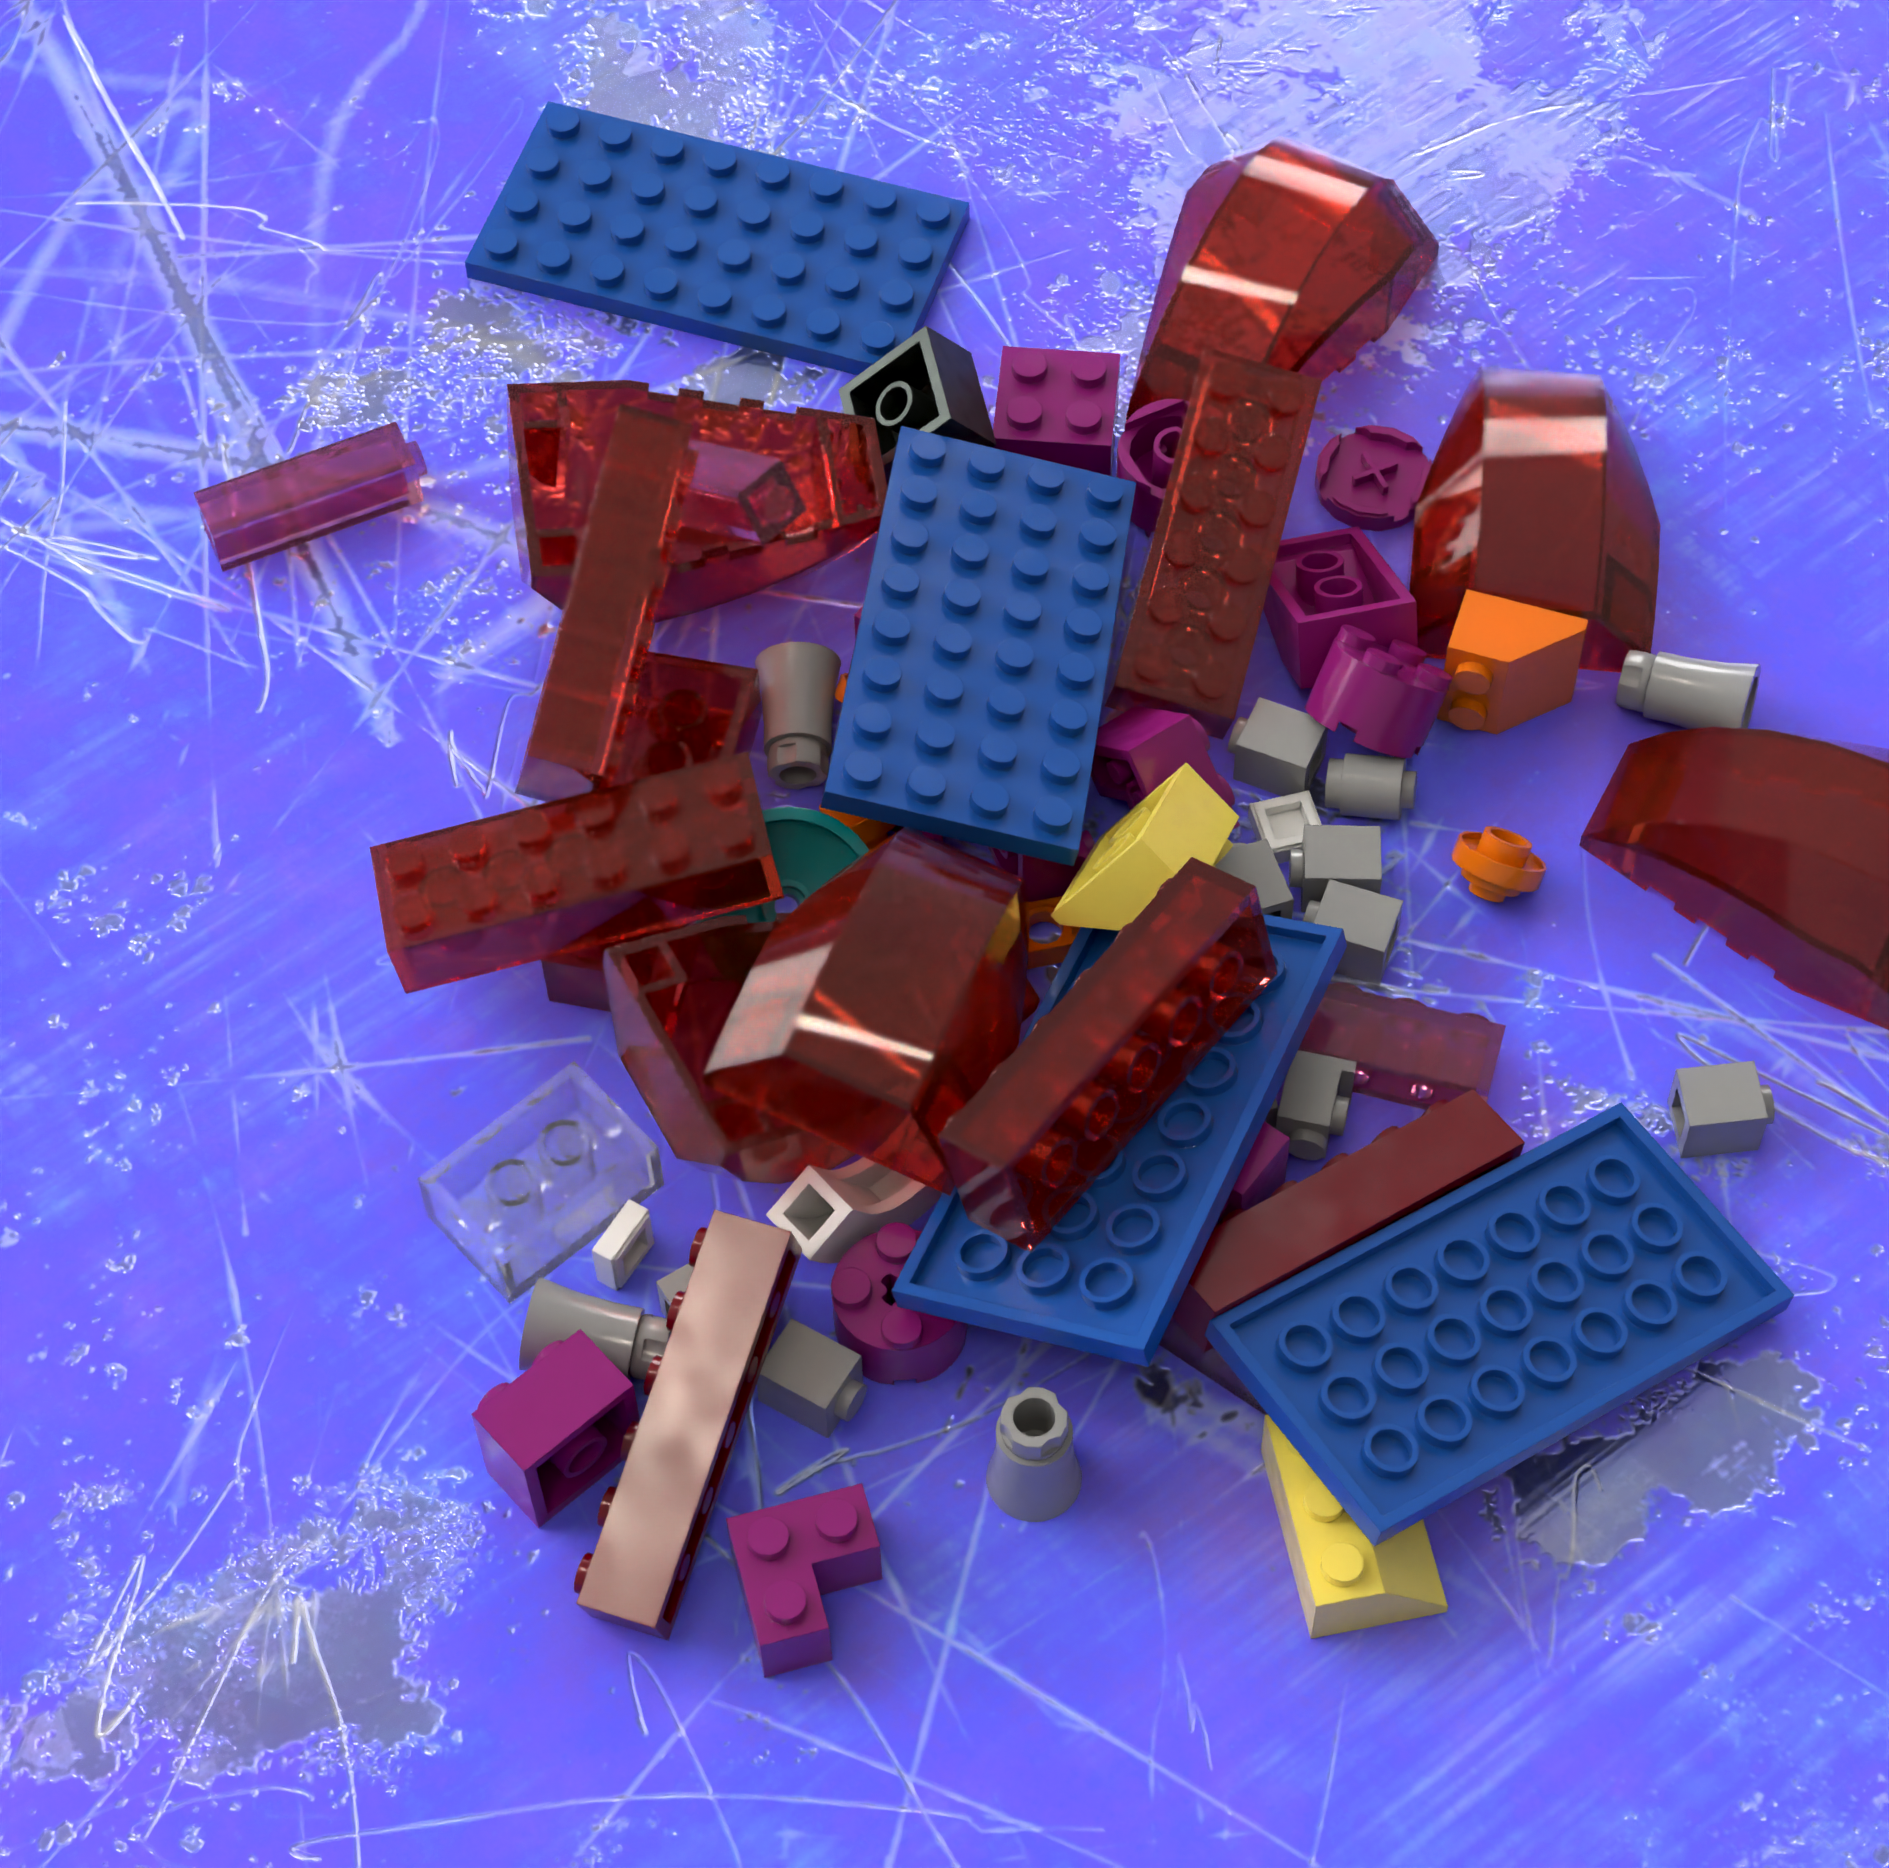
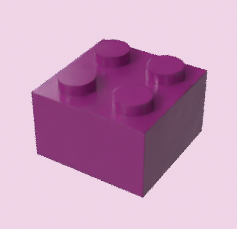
[992,346,1120,476]
[471,1329,640,1528]

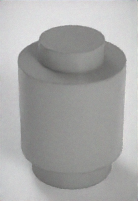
[1325,753,1417,820]

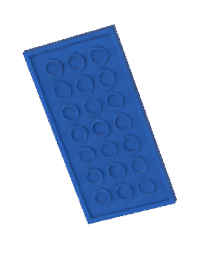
[465,101,970,375]
[821,426,1136,866]
[891,903,1347,1367]
[1204,1102,1794,1547]

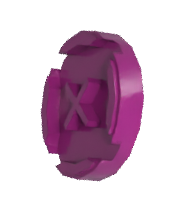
[1315,425,1434,531]

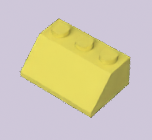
[1051,762,1239,934]
[1261,1414,1448,1639]

